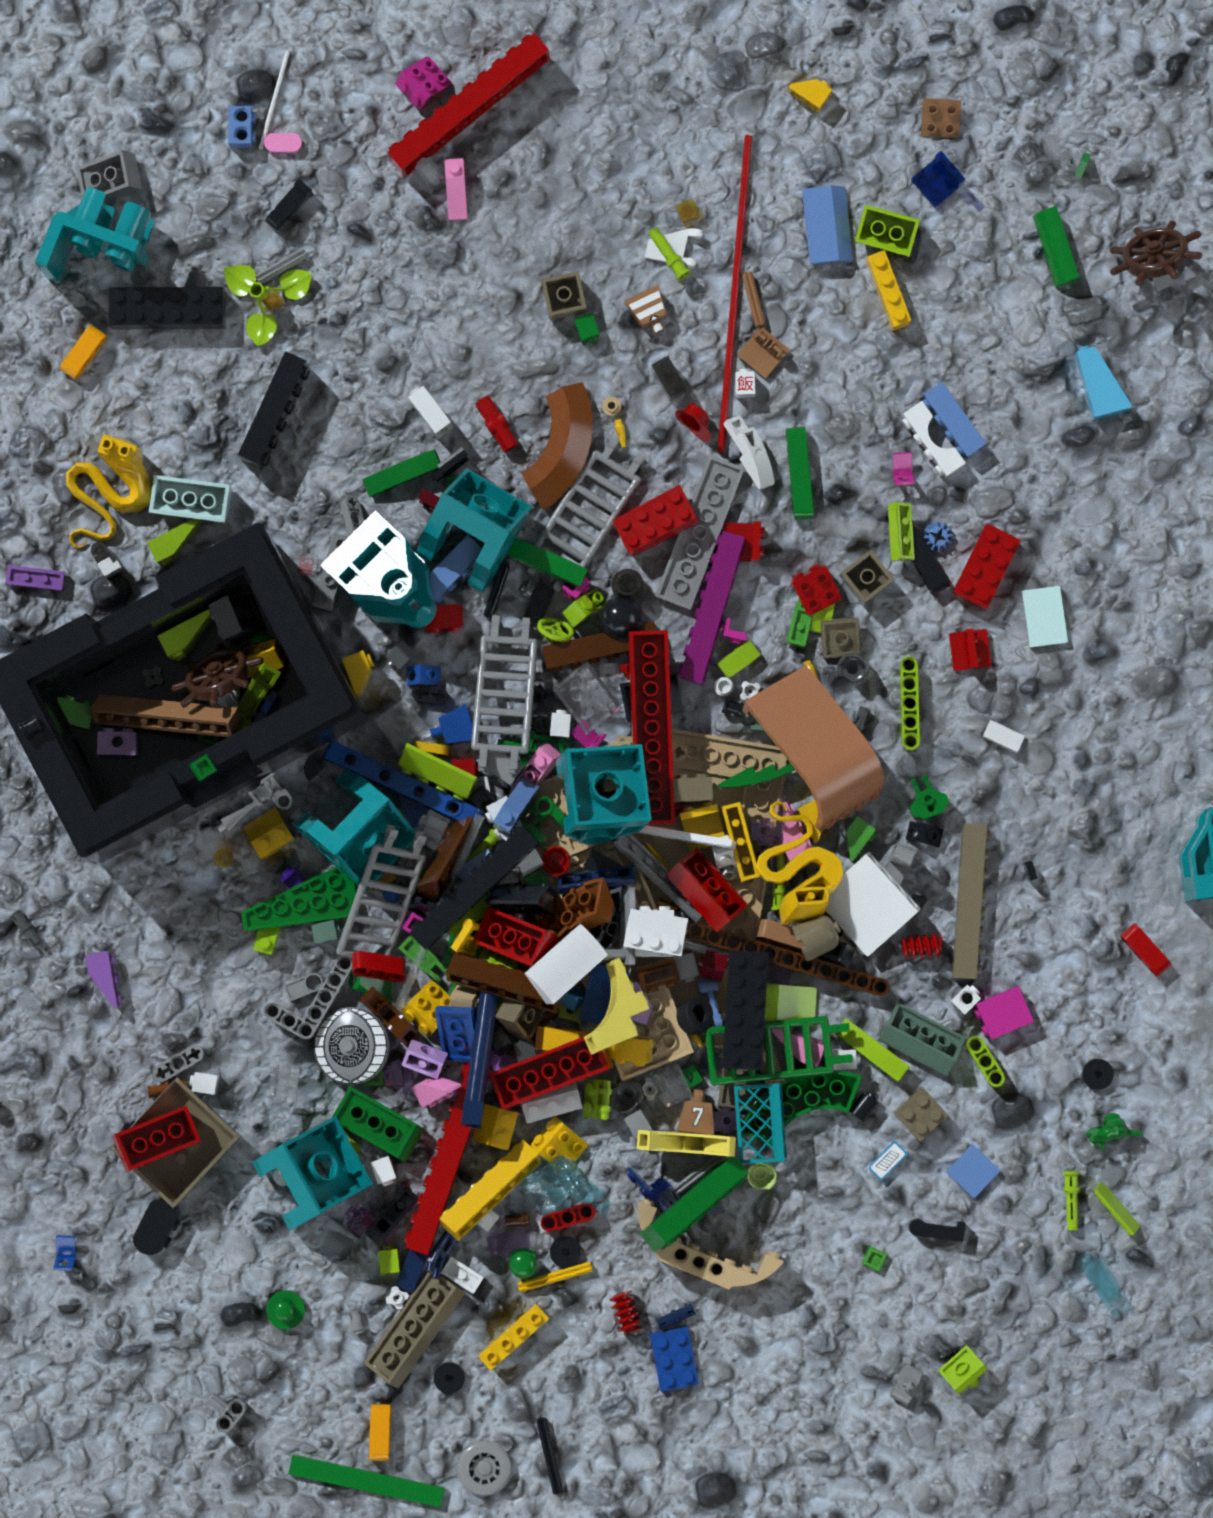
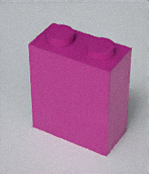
[973,986,1034,1040]

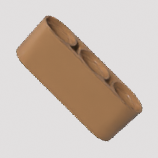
[756,919,804,955]

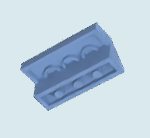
[802,185,853,265]

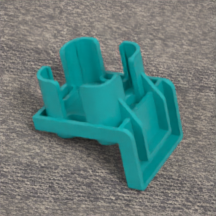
[35,187,156,283]

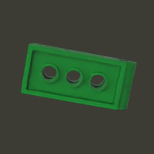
[332,1086,425,1163]

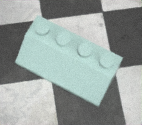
[149,475,232,523]

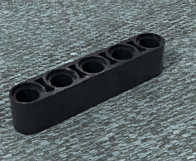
[886,515,950,596]

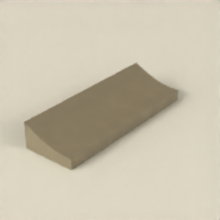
[364,1272,466,1389]

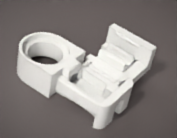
[249,773,293,810]

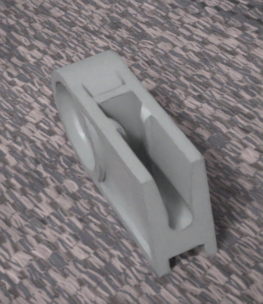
[284,973,324,1002]

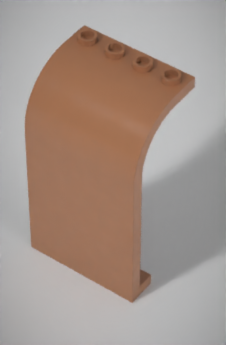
[743,665,884,832]

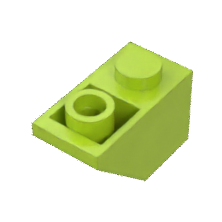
[562,588,607,628]

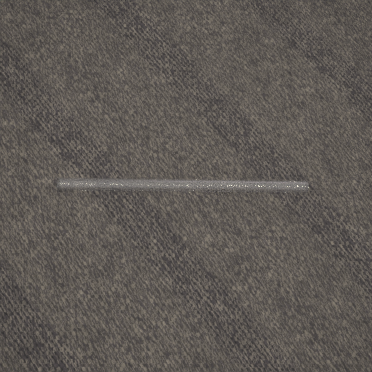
[394,814,485,1010]

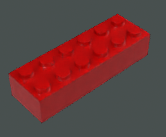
[489,1037,614,1110]

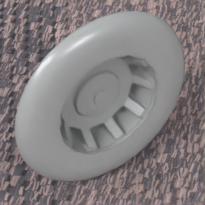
[457,1441,512,1496]

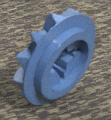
[923,522,953,552]

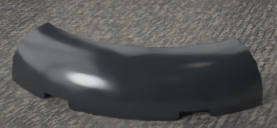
[582,887,623,979]

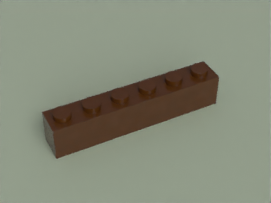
[542,621,656,673]
[446,952,565,1013]

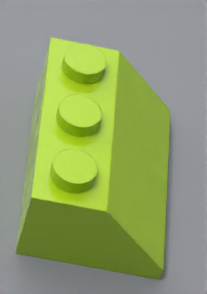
[854,205,920,257]

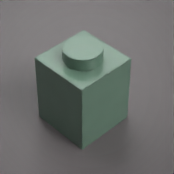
[311,920,341,944]

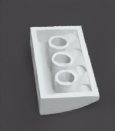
[524,924,608,1004]

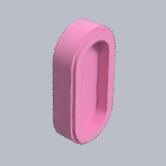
[264,133,302,153]

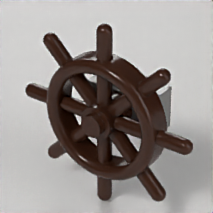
[1110,220,1202,291]
[171,641,264,708]

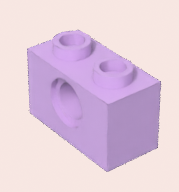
[97,728,139,757]
[401,1039,448,1079]

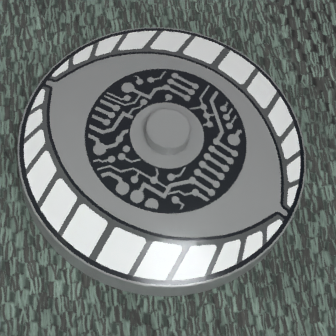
[314,1007,390,1085]

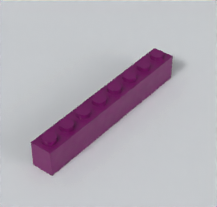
[678,531,746,686]

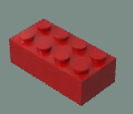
[612,485,700,558]
[951,523,1021,611]
[665,847,748,932]
[473,907,559,967]
[112,1105,201,1173]

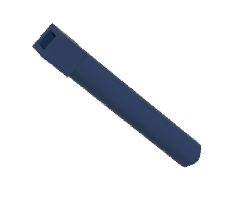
[461,991,499,1129]

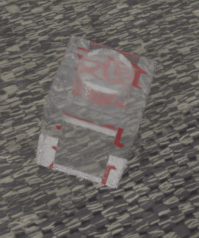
[293,553,322,576]

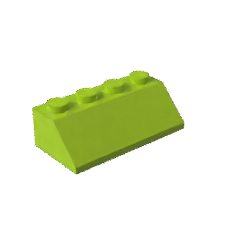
[398,743,478,801]

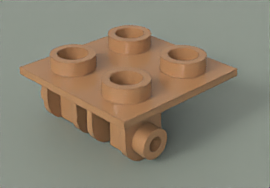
[921,98,962,138]
[736,326,790,379]

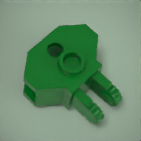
[909,774,949,820]

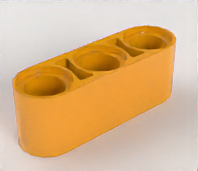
[59,325,107,380]
[369,1404,391,1462]

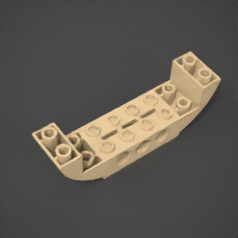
[638,1198,784,1290]

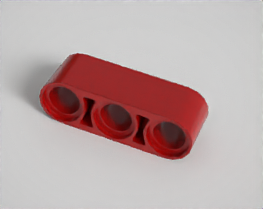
[1120,923,1172,977]
[352,951,406,982]
[540,1202,595,1232]

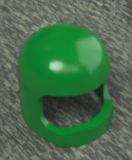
[510,1246,538,1279]

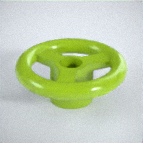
[537,617,574,644]

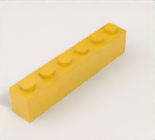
[535,1024,653,1066]
[439,1140,542,1241]

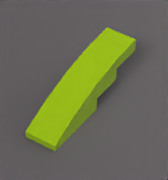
[834,1018,910,1082]

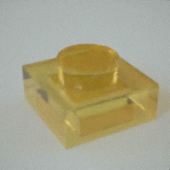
[675,198,700,224]

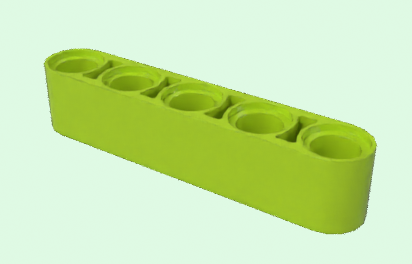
[899,656,920,751]

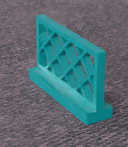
[734,1083,787,1164]

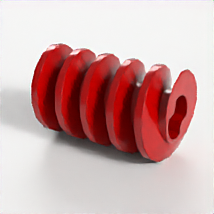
[901,933,942,959]
[609,1290,642,1333]

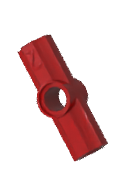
[475,395,518,453]

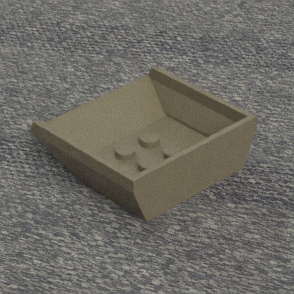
[111,1077,241,1208]

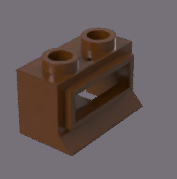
[636,957,680,993]

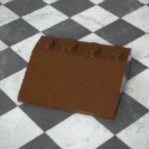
[417,816,475,903]

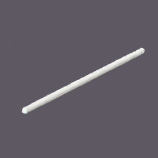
[259,50,290,150]

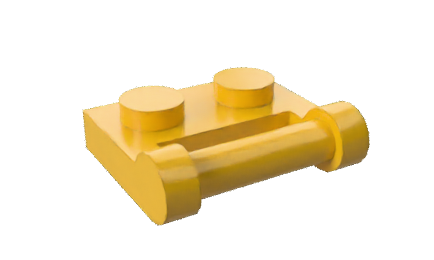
[450,919,481,956]

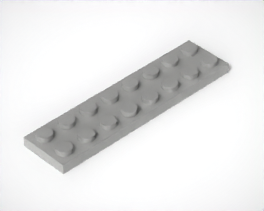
[655,455,745,611]

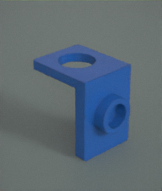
[407,665,441,686]
[53,1235,76,1271]

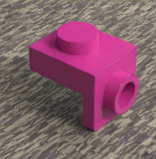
[561,577,591,601]
[720,617,747,645]

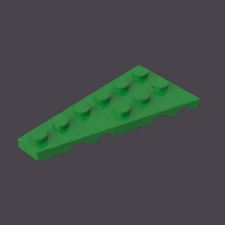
[241,867,359,932]

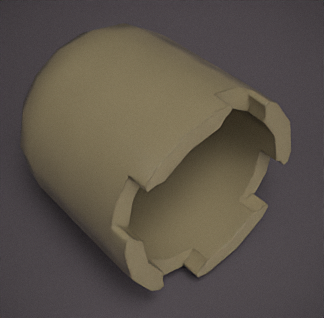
[792,915,841,961]

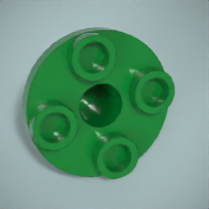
[266,1290,305,1329]

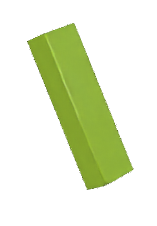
[888,502,915,561]
[1092,1182,1140,1236]

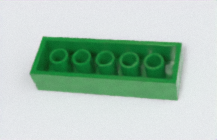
[639,1157,749,1252]

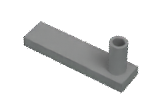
[603,887,635,965]

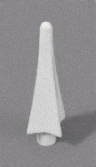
[216,799,260,833]

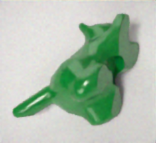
[1085,1113,1143,1152]

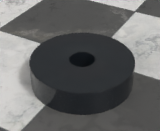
[1082,1059,1114,1090]
[550,1236,581,1268]
[434,1362,465,1394]

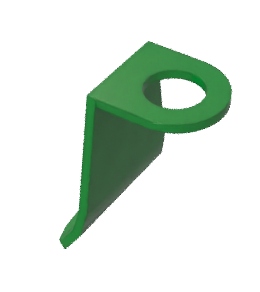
[348,972,396,1001]

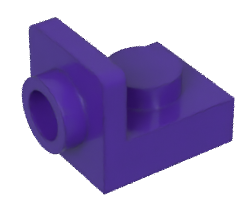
[280,867,307,889]

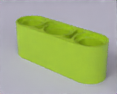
[966,1036,1005,1087]

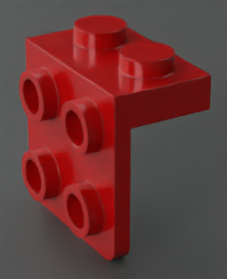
[722,521,765,563]
[789,563,841,615]

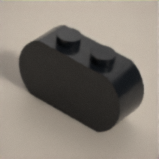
[133,1198,181,1255]

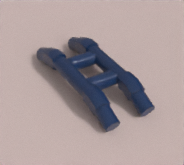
[426,1230,458,1280]

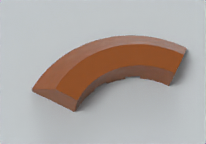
[521,382,593,510]
[515,878,614,972]

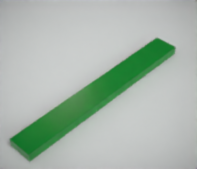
[288,1454,445,1507]

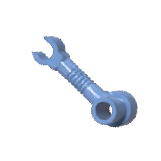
[697,979,723,1027]

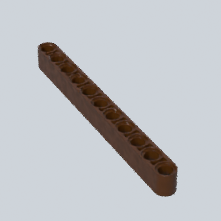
[686,923,890,996]

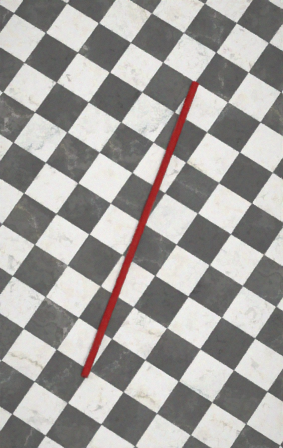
[717,135,752,453]

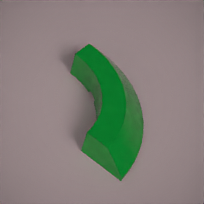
[741,1070,862,1146]

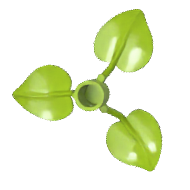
[224,265,312,346]

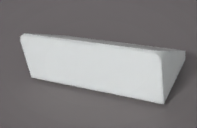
[982,720,1025,754]

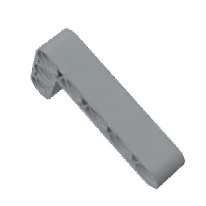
[885,844,916,885]
[264,956,352,1039]

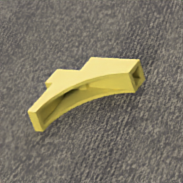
[584,958,649,1055]
[637,1130,736,1157]

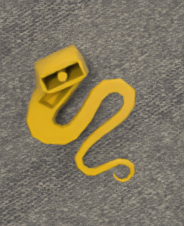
[66,434,152,549]
[756,801,843,925]

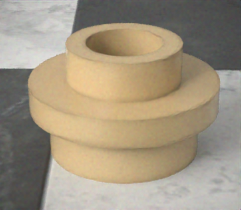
[602,397,621,416]

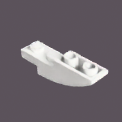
[723,416,774,490]

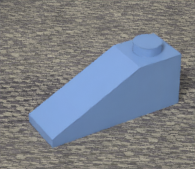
[493,777,539,836]

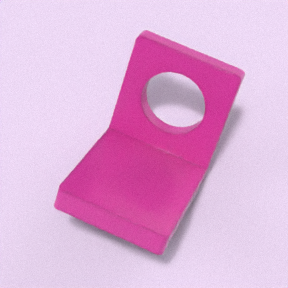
[893,452,914,485]
[570,720,607,748]

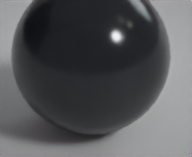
[598,596,644,640]

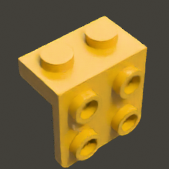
[679,802,725,851]
[401,980,450,1038]
[530,1116,588,1173]

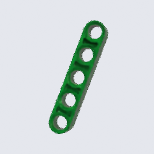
[786,427,814,521]

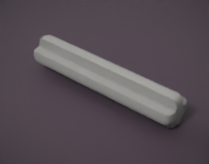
[256,249,308,284]

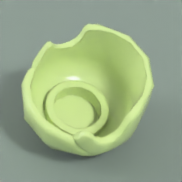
[746,1162,777,1190]

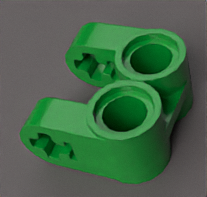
[520,796,566,846]

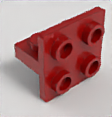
[949,628,991,671]

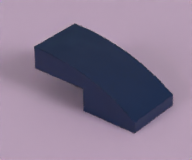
[395,1249,428,1293]

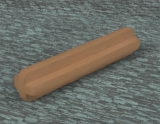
[742,271,765,327]

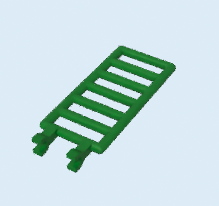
[705,1016,853,1086]

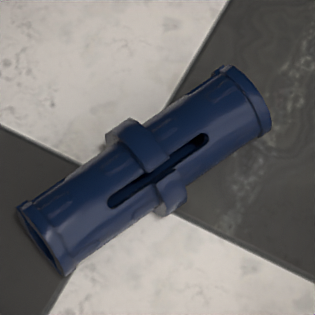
[656,1303,696,1330]

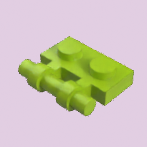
[582,1079,613,1120]

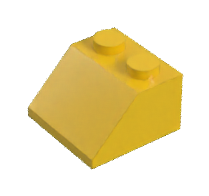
[342,650,374,698]
[243,807,296,860]
[472,1103,519,1150]

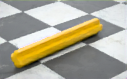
[517,1262,593,1292]

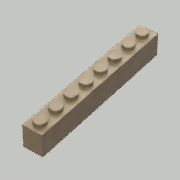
[952,823,990,980]

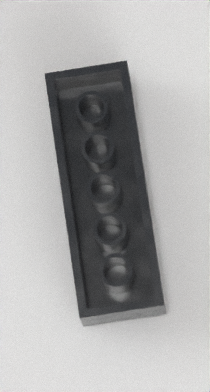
[109,287,226,330]
[238,351,311,470]
[722,950,768,1071]

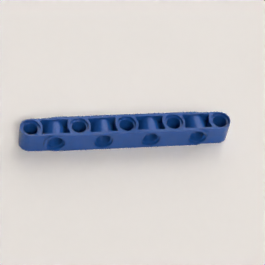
[322,740,483,829]

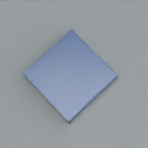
[945,1144,1000,1199]

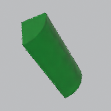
[1033,206,1080,288]

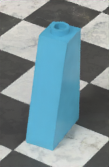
[1075,345,1132,420]

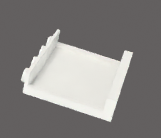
[825,852,921,957]

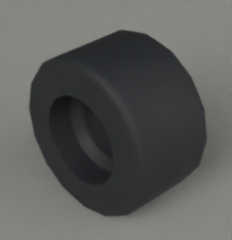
[676,997,714,1035]

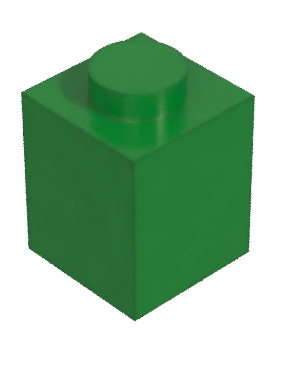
[574,312,599,344]

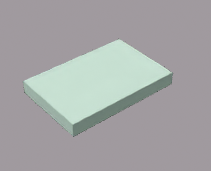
[1021,586,1068,648]

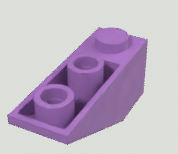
[85,951,122,1008]

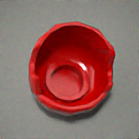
[542,846,571,876]

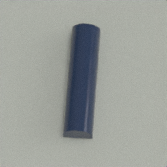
[558,865,637,895]

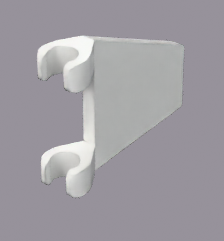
[645,228,703,269]

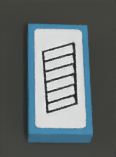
[867,1140,908,1181]

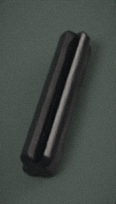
[483,563,510,619]

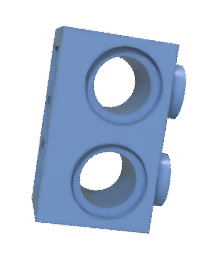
[228,106,256,148]

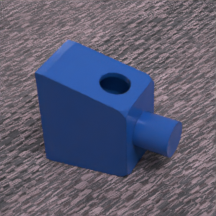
[430,705,473,745]

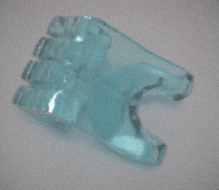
[520,1156,592,1216]

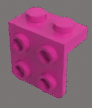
[395,57,451,111]

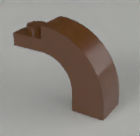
[359,986,421,1048]

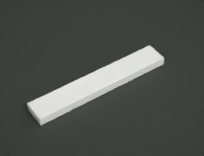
[637,826,736,850]

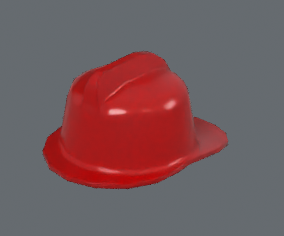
[675,403,712,443]

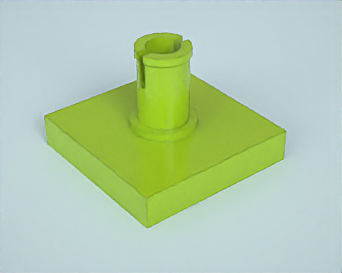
[938,1345,988,1395]

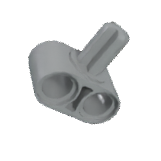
[890,1363,923,1405]
[207,1393,247,1433]

